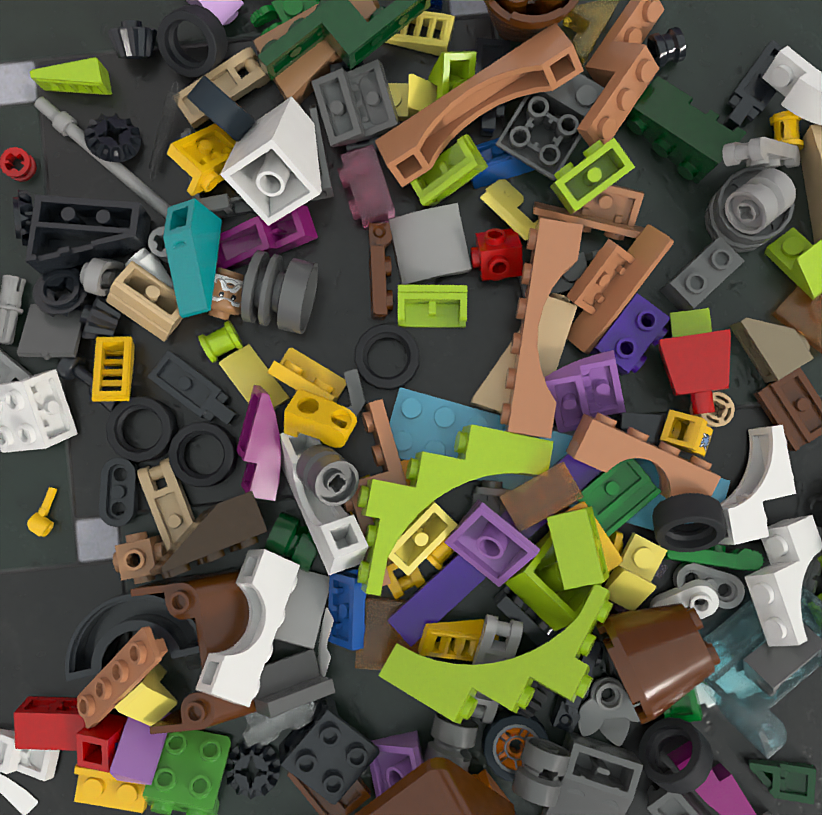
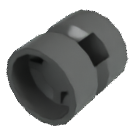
[296,444,359,506]
[423,712,479,772]
[511,737,571,807]

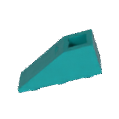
[163,198,222,318]

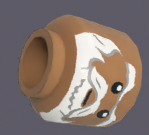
[208,267,244,320]

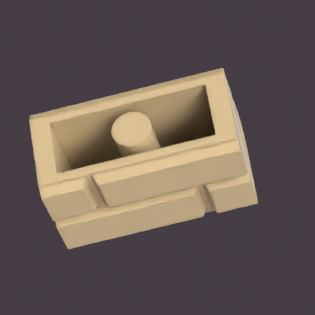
[106,261,183,342]

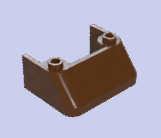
[130,569,267,734]
[354,757,515,815]

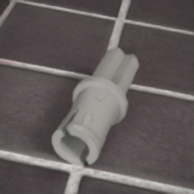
[0,275,26,345]

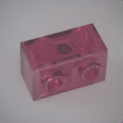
[337,145,395,230]

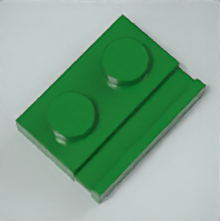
[573,458,662,537]

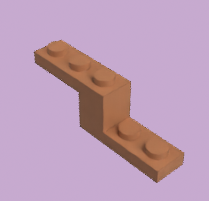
[577,0,665,147]
[343,399,407,586]

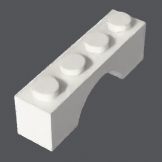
[280,433,369,575]
[195,549,300,707]

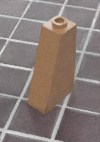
[253,0,380,105]

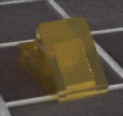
[562,0,620,66]

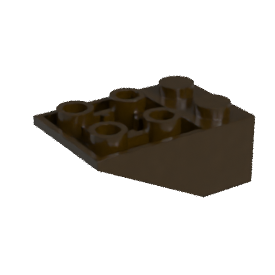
[150,491,267,579]

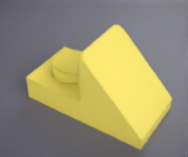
[388,74,437,121]
[604,532,667,611]
[114,663,178,726]

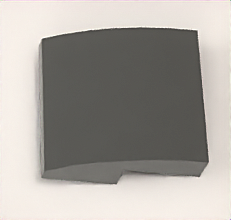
[311,59,400,147]

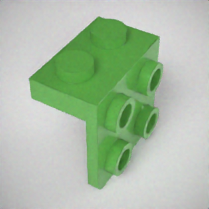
[142,730,231,815]

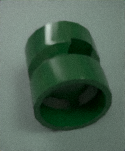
[264,511,318,573]

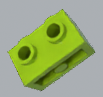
[550,138,635,214]

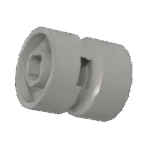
[725,168,796,234]

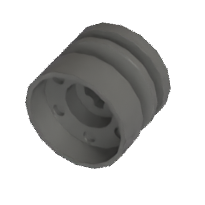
[704,166,795,253]
[241,250,318,334]

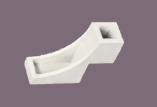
[718,425,796,545]
[745,515,822,647]

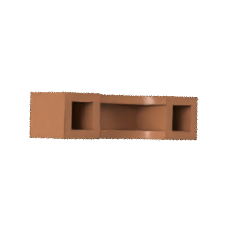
[566,412,721,499]

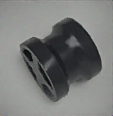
[647,27,686,68]

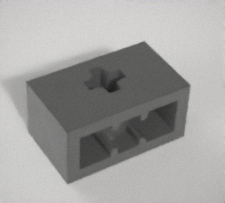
[659,236,744,312]

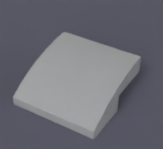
[388,203,472,285]
[274,569,329,650]

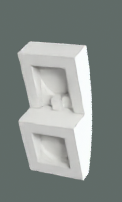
[0,729,60,781]

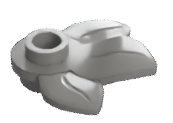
[578,676,640,746]

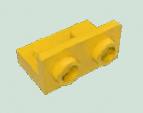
[167,124,236,196]
[267,348,347,402]
[74,764,147,813]

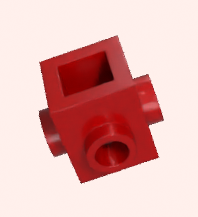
[470,228,523,281]

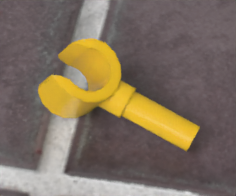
[27,487,57,537]

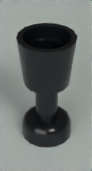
[56,351,133,413]

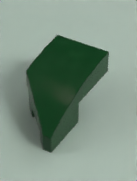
[748,759,816,805]

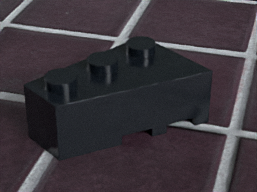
[25,194,151,275]

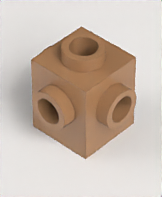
[113,531,167,584]

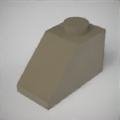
[729,318,814,383]

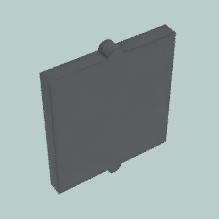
[17,304,86,360]

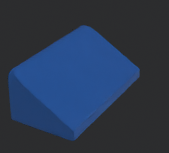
[471,137,535,189]

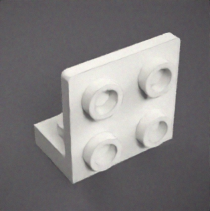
[0,369,78,453]

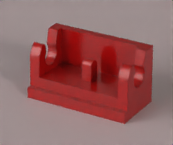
[14,696,85,751]

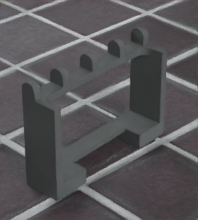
[181,104,334,218]

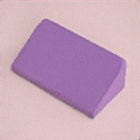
[110,712,171,785]

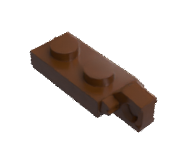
[368,223,393,320]

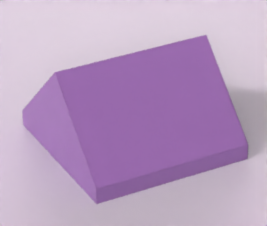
[444,499,540,587]
[369,731,423,798]

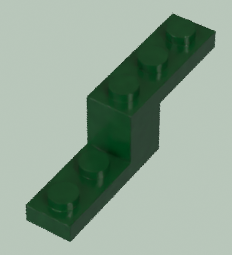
[257,0,431,81]

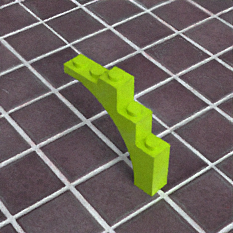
[357,424,554,596]
[378,584,613,724]

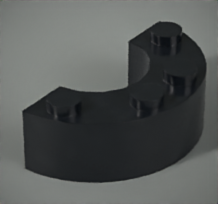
[65,591,200,681]

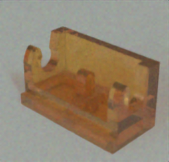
[500,461,584,532]

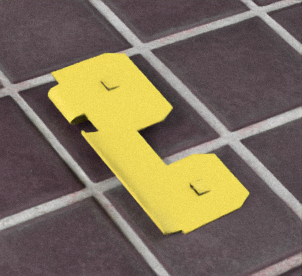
[480,179,539,241]

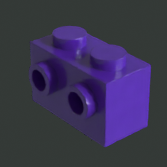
[590,293,670,376]

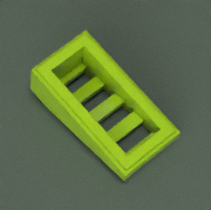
[29,57,112,95]

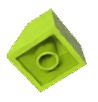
[505,531,610,631]

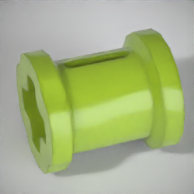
[198,320,244,363]

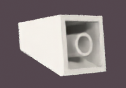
[220,96,322,226]

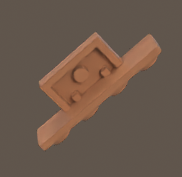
[533,184,667,240]
[566,224,674,354]
[77,626,168,729]

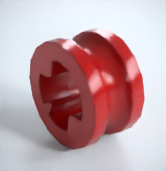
[0,147,36,182]

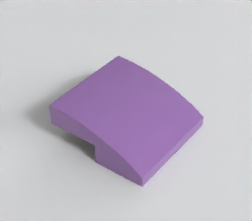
[545,350,626,433]

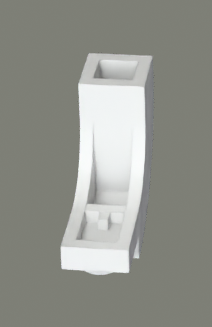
[762,46,822,126]

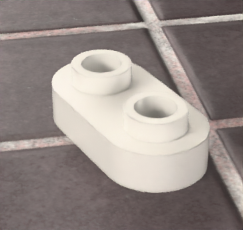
[649,579,719,619]

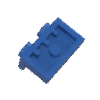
[328,569,367,651]

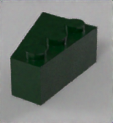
[625,76,747,184]

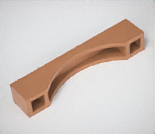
[375,23,584,187]
[500,218,583,439]

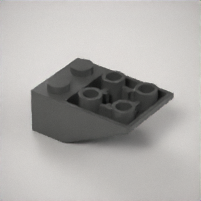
[495,73,604,181]
[541,731,643,815]

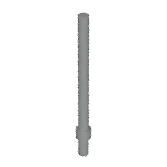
[34,96,170,219]

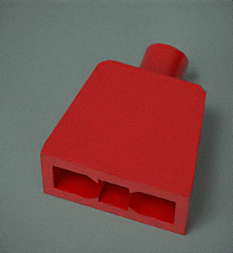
[658,329,731,415]

